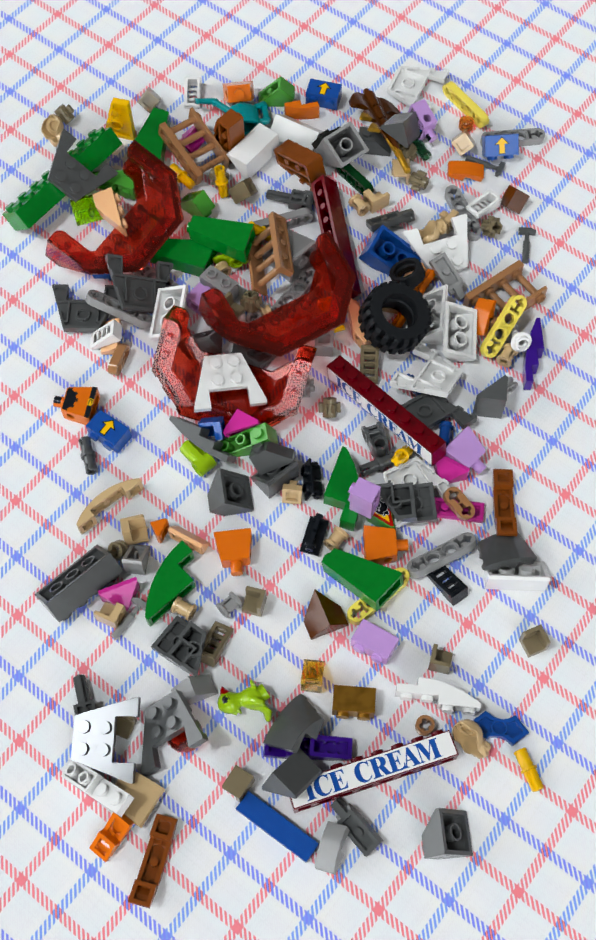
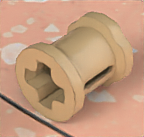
[348,193,371,216]
[496,343,519,368]
[323,526,349,551]
[171,596,197,621]

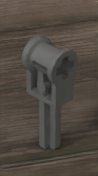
[266,189,315,211]
[73,674,97,715]

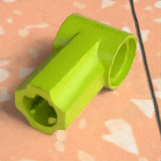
[179,440,217,477]

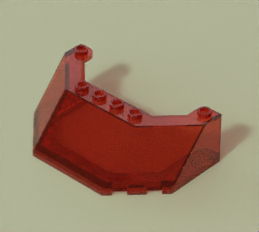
[45,140,184,275]
[198,231,356,357]
[152,305,317,427]

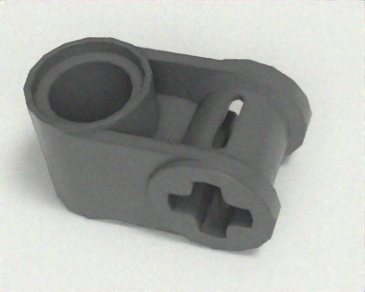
[361,421,388,458]

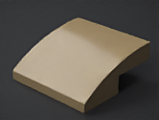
[115,772,165,828]

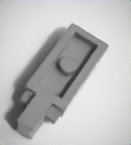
[429,252,465,301]

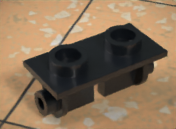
[301,458,323,501]
[300,513,329,556]

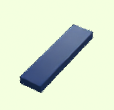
[236,791,319,863]

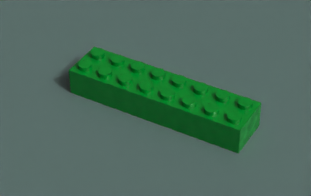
[2,127,122,231]

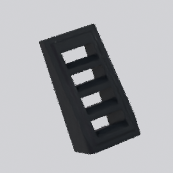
[427,566,468,606]

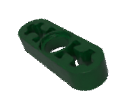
[335,163,374,196]

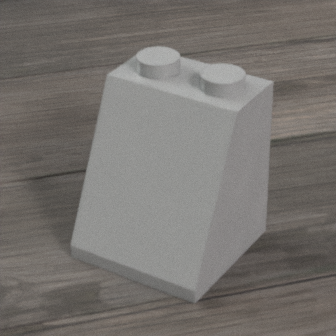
[315,121,369,168]
[262,228,316,283]

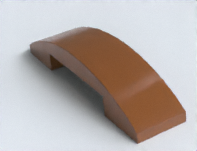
[493,469,518,536]
[128,813,178,909]

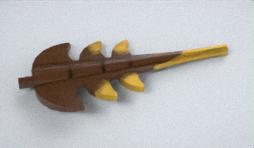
[349,88,411,174]

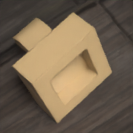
[439,209,459,234]
[282,480,303,505]

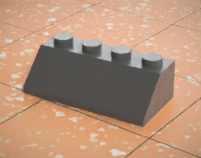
[34,545,123,623]

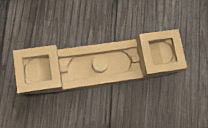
[76,478,144,534]

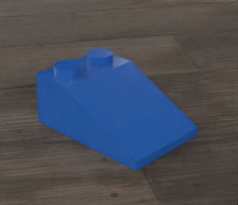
[359,225,421,277]

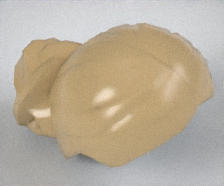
[41,114,64,147]
[418,219,448,244]
[452,719,491,759]

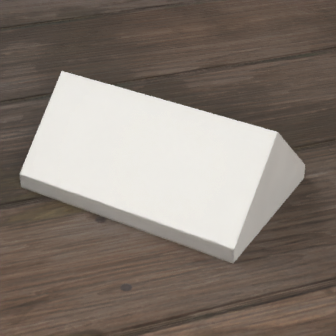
[271,114,324,152]
[226,123,279,179]
[422,284,448,345]
[149,285,188,345]
[442,301,477,362]
[484,561,550,591]

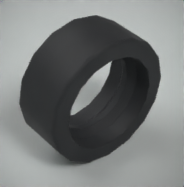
[389,258,425,287]

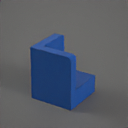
[198,416,225,440]

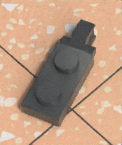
[366,209,415,232]
[330,797,383,857]

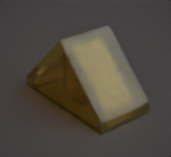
[301,659,325,693]

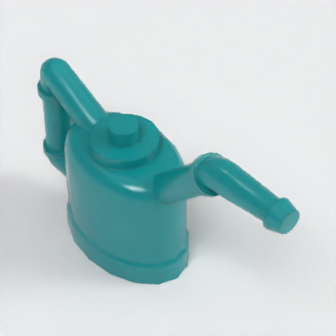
[195,98,271,136]

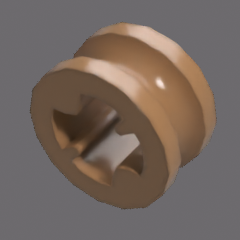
[415,715,435,736]

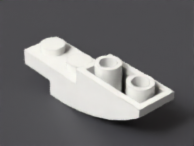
[395,677,481,715]
[61,760,134,817]

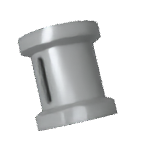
[216,591,243,618]

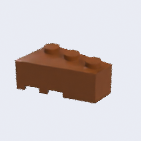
[213,109,245,163]
[274,139,326,191]

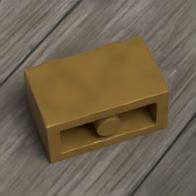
[332,685,376,721]

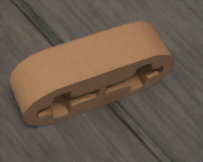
[108,343,130,376]
[443,487,475,521]

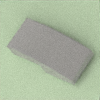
[315,821,350,875]

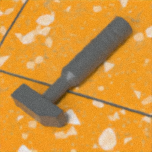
[465,155,506,177]
[518,227,536,264]

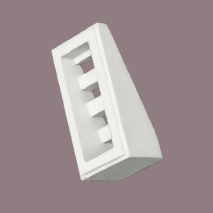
[184,77,201,108]
[465,189,502,219]
[90,320,122,350]

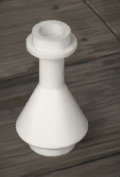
[507,322,532,352]

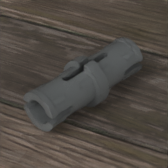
[78,436,98,475]
[359,451,395,477]

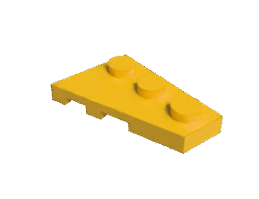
[105,97,136,141]

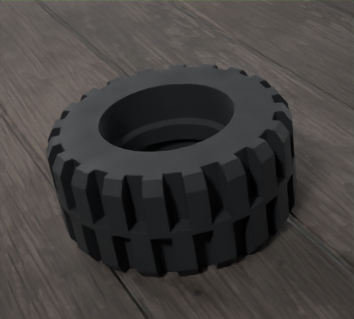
[358,281,432,355]

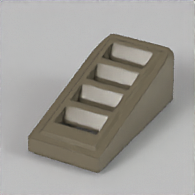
[360,345,379,384]
[201,621,233,668]

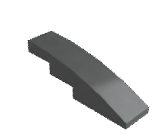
[169,416,237,463]

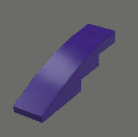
[522,318,544,390]
[263,734,352,761]

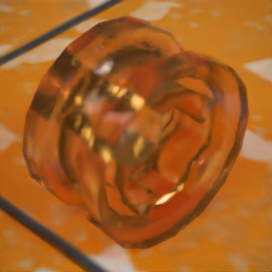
[458,116,474,132]

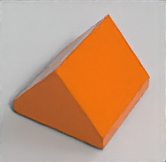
[150,518,170,543]

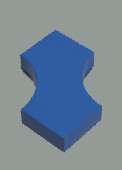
[473,711,529,746]

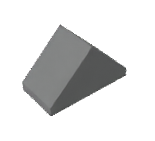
[122,544,150,575]
[171,674,217,705]

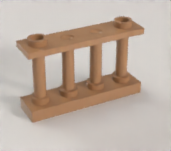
[158,107,230,185]
[248,211,294,296]
[463,260,548,332]

